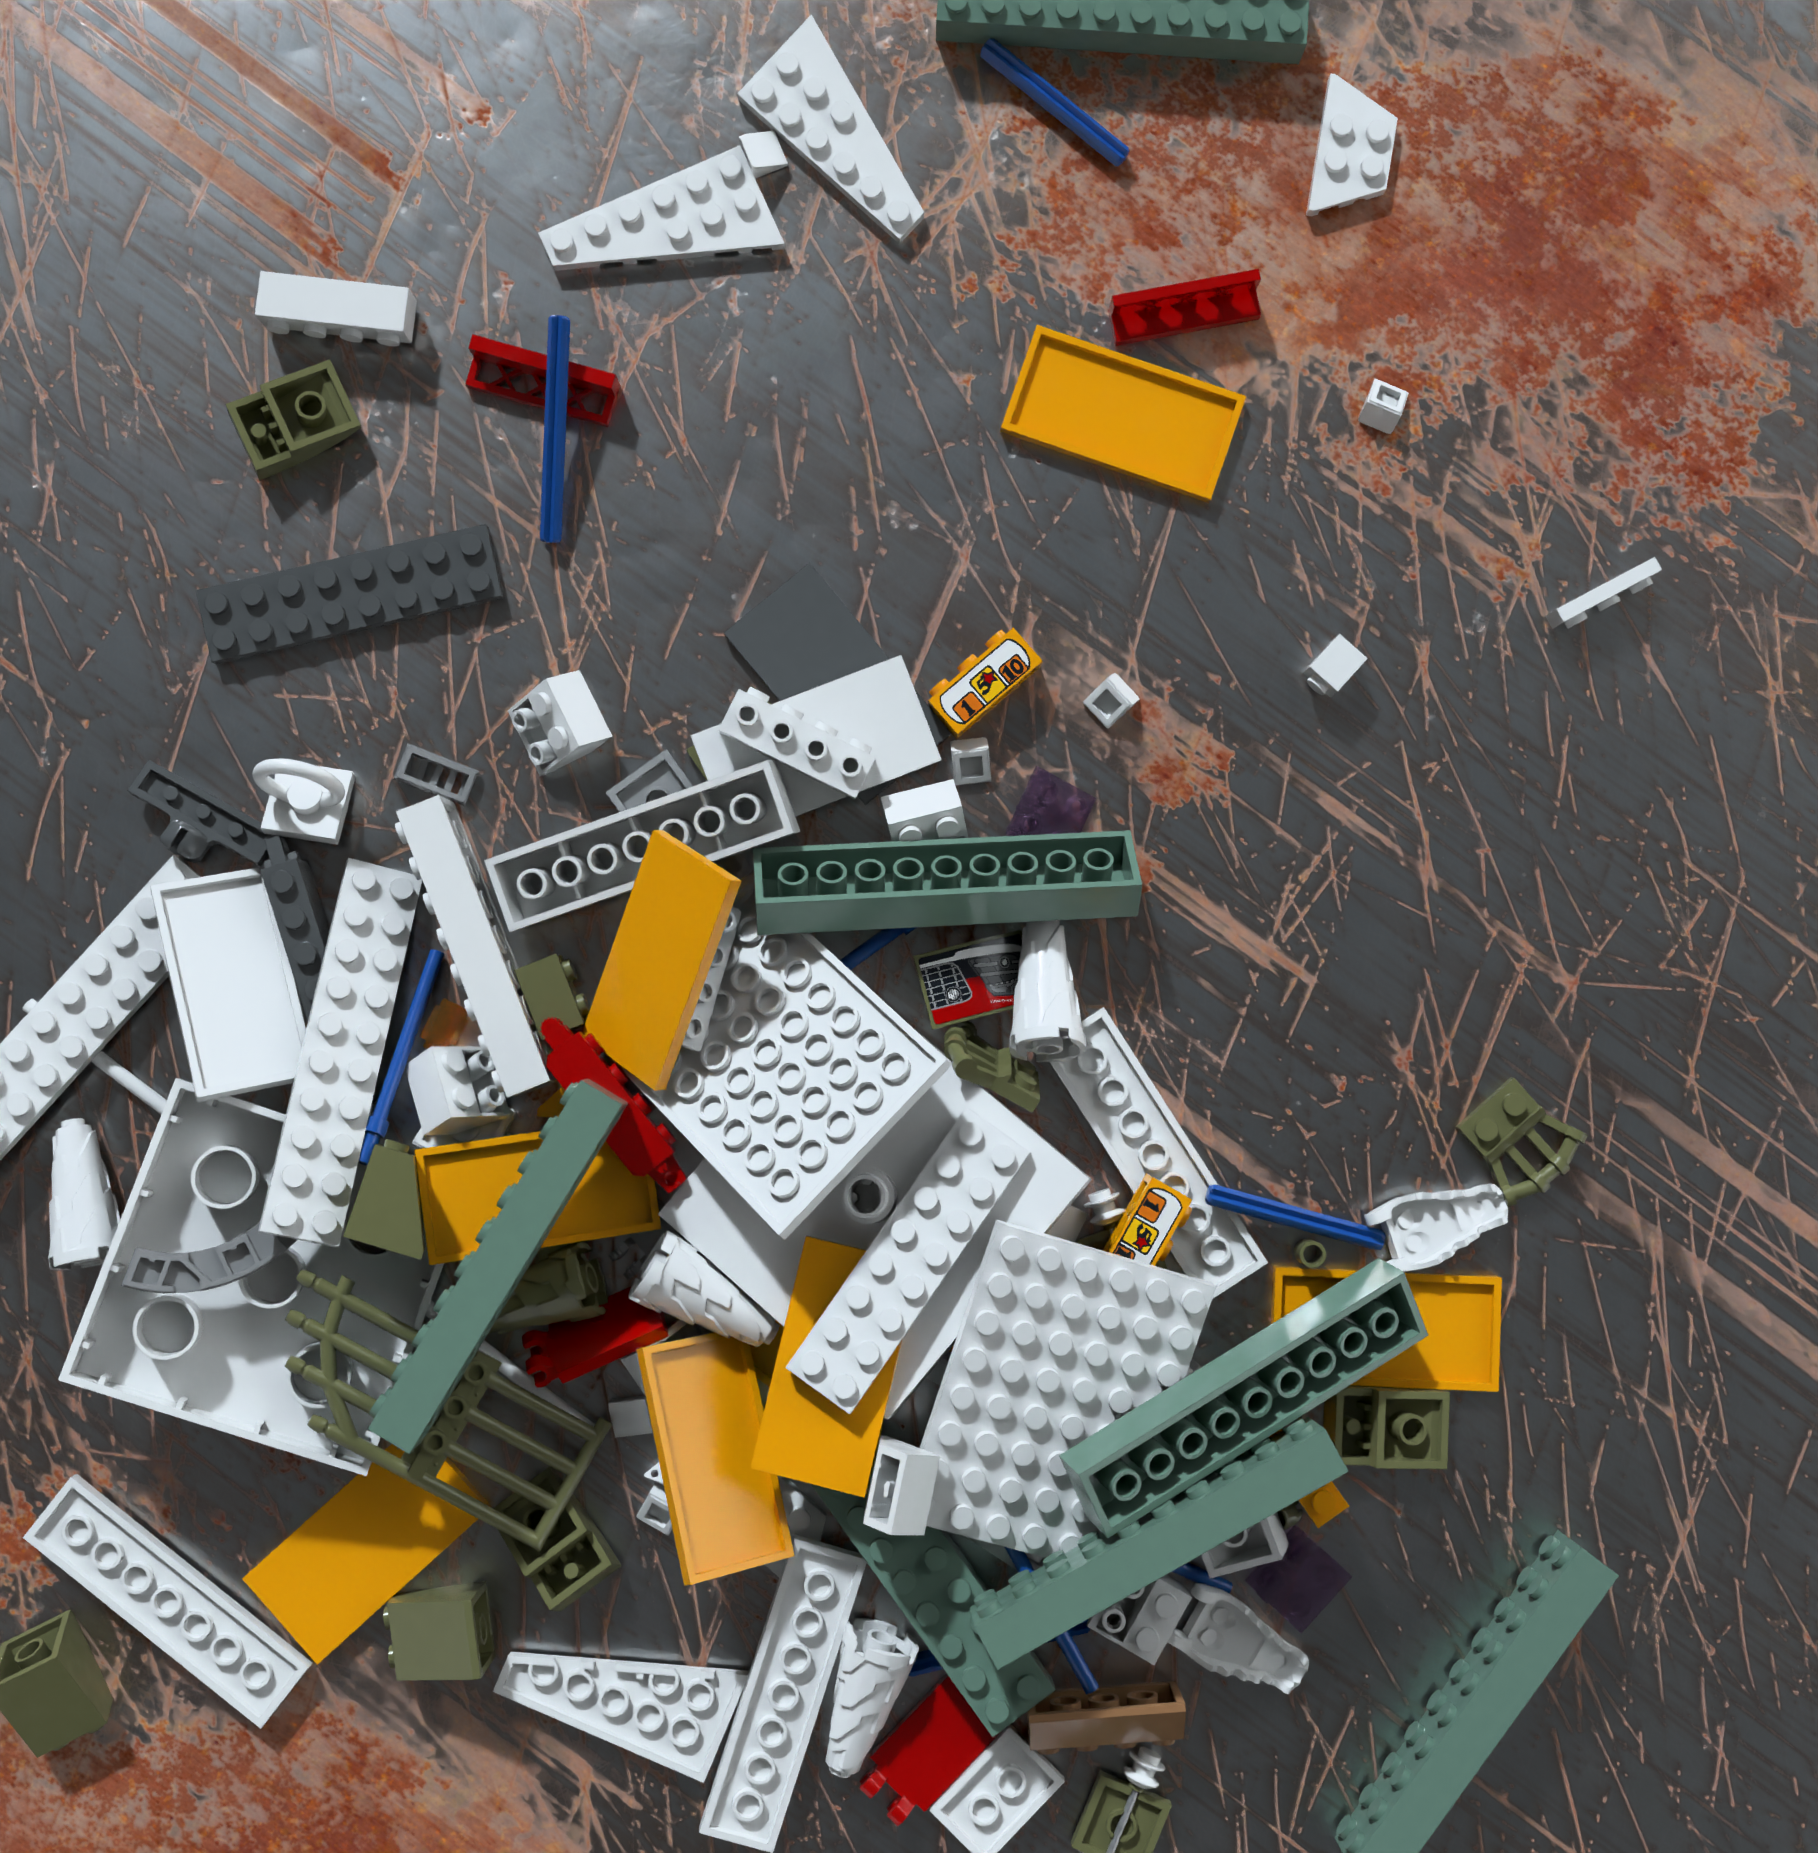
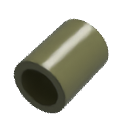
[1294,1238,1326,1268]

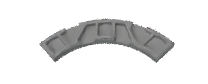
[121,1222,297,1294]

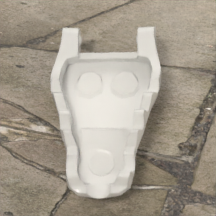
[1364,1184,1508,1272]
[1167,1583,1309,1694]

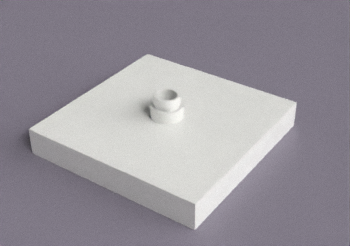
[658,1025,1092,1420]
[58,1078,444,1476]

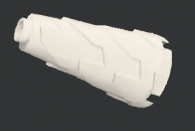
[1009,920,1086,1062]
[48,1118,121,1271]
[628,1230,780,1347]
[825,1618,919,1778]

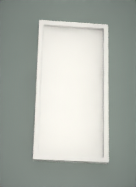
[690,655,942,817]
[150,867,306,1102]

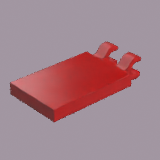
[522,1286,669,1388]
[859,1673,1004,1827]

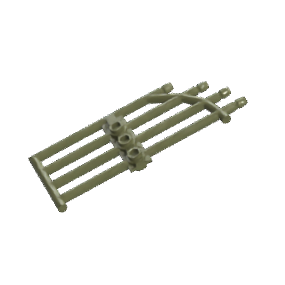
[285,1269,612,1551]

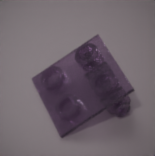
[1005,766,1096,836]
[1245,1525,1352,1634]

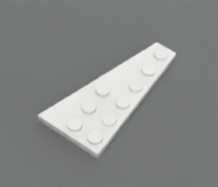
[737,15,924,244]
[538,145,785,271]
[493,1652,749,1783]

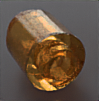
[419,998,469,1049]

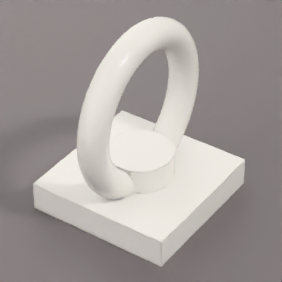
[252,759,356,845]

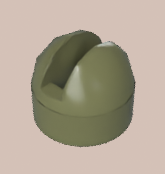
[1277,1501,1303,1530]

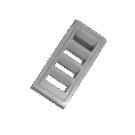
[393,743,479,806]

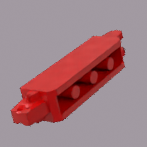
[540,1017,687,1193]

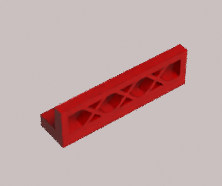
[1108,269,1261,346]
[465,334,621,427]

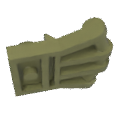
[944,1021,1040,1113]
[1455,1078,1588,1207]

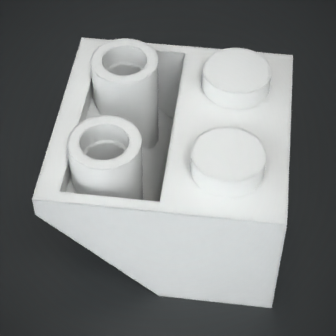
[508,670,612,776]
[881,779,968,841]
[405,1046,510,1136]
[863,1435,940,1535]
[1086,1575,1192,1665]

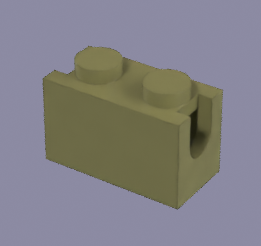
[514,953,590,1041]

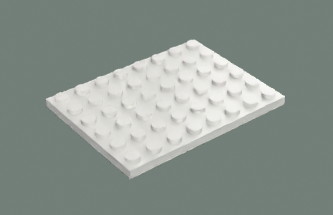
[612,879,951,1240]
[920,1219,1216,1558]

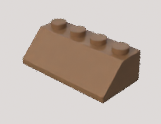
[1026,1681,1186,1755]

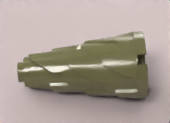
[489,1241,608,1334]

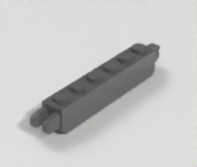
[260,835,377,1105]

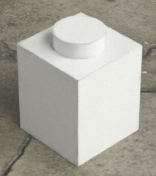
[1303,634,1368,698]

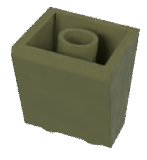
[343,1139,425,1260]
[383,1581,496,1681]
[0,1609,113,1758]

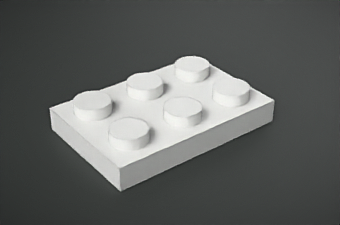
[930,1724,1065,1853]

